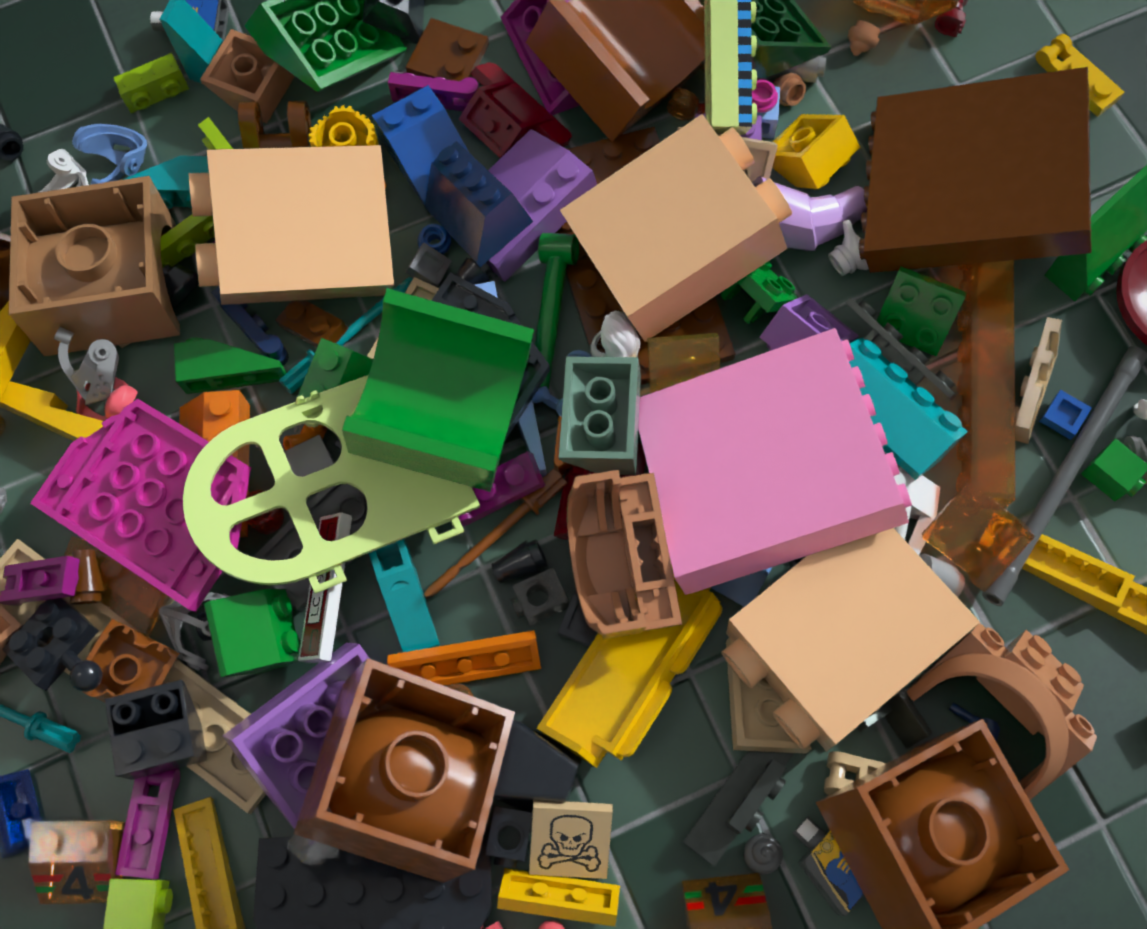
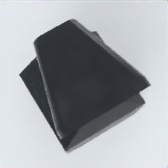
[493,719,582,813]

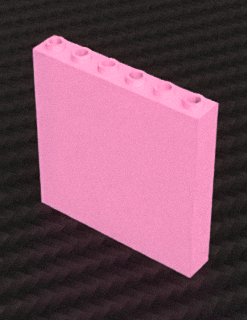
[638,328,912,595]

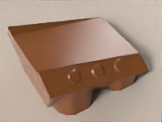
[82,619,180,703]

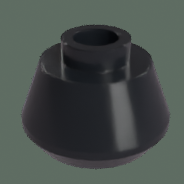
[163,264,199,308]

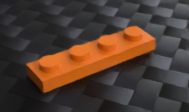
[387,630,541,686]

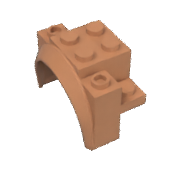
[567,470,682,640]
[906,623,1097,800]

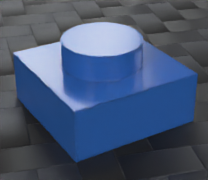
[1039,389,1092,440]

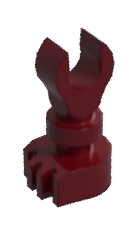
[935,0,968,38]

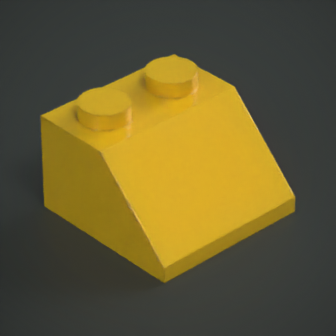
[772,114,861,189]

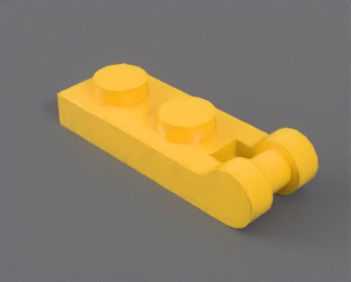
[1035,33,1124,117]

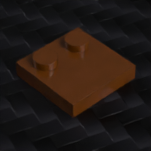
[406,18,489,81]

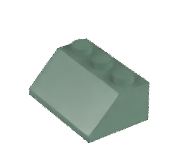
[559,357,641,475]

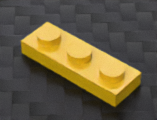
[497,868,620,927]

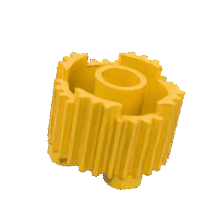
[309,105,379,147]

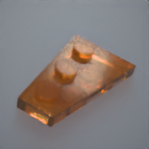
[64,536,166,637]

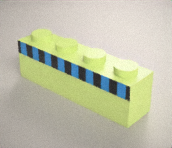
[704,0,757,135]

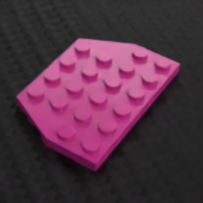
[30,399,251,612]

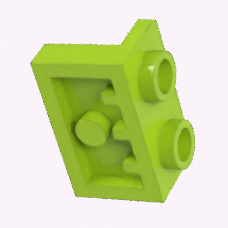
[113,53,190,113]

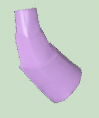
[752,176,867,251]

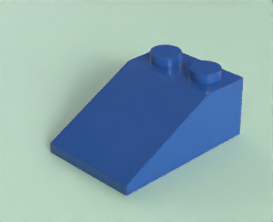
[372,85,469,206]

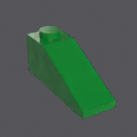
[174,337,287,394]

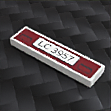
[298,512,352,663]

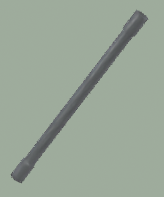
[982,346,1147,606]

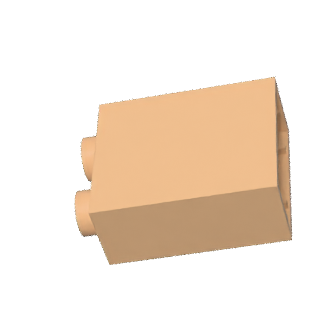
[560,114,792,342]
[188,145,394,305]
[721,528,980,752]

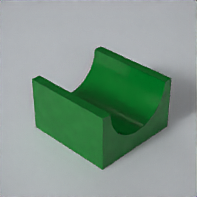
[342,288,534,492]

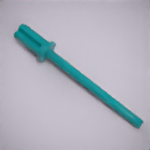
[279,277,413,394]
[0,704,81,753]

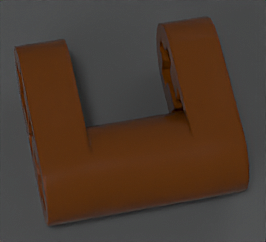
[238,100,312,149]

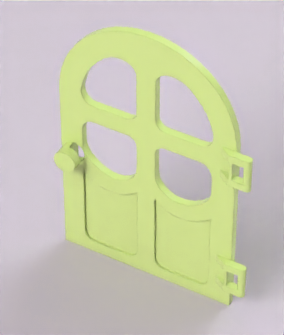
[183,375,480,594]

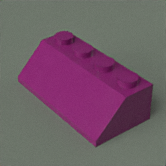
[500,0,579,115]

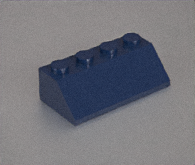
[425,141,533,267]

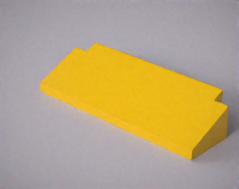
[536,560,723,768]

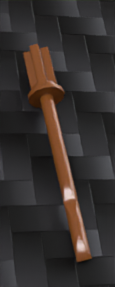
[424,468,568,598]

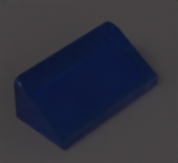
[0,769,47,859]

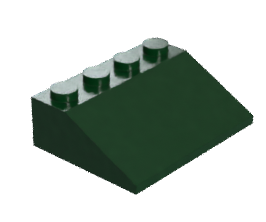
[698,0,832,78]

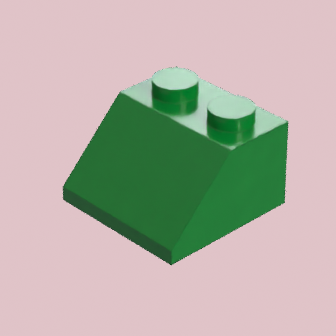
[297,338,373,410]
[204,589,301,677]

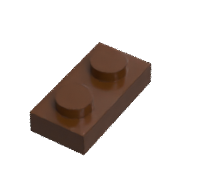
[275,300,349,348]

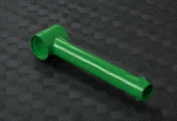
[535,233,579,390]

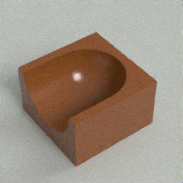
[293,658,515,883]
[816,719,1069,929]

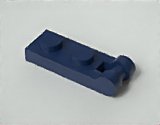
[211,286,289,365]

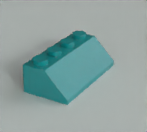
[849,337,968,480]

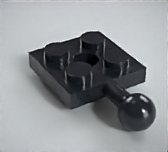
[2,598,103,692]

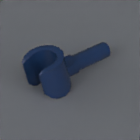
[949,702,1000,742]

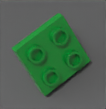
[720,261,799,324]
[872,266,967,357]

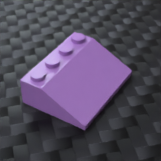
[486,129,597,282]
[223,642,369,830]

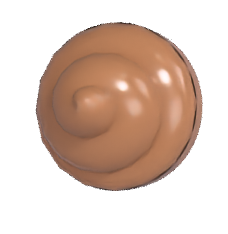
[848,20,880,56]
[773,73,806,106]

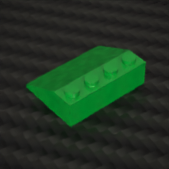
[244,0,407,92]
[1044,165,1147,302]

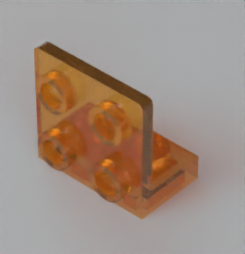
[921,482,1035,592]

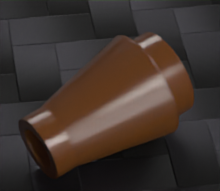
[70,549,105,605]

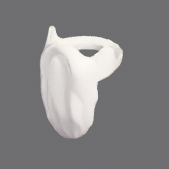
[590,310,640,357]

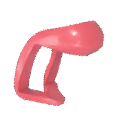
[76,377,138,421]

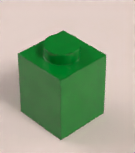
[1081,438,1147,502]

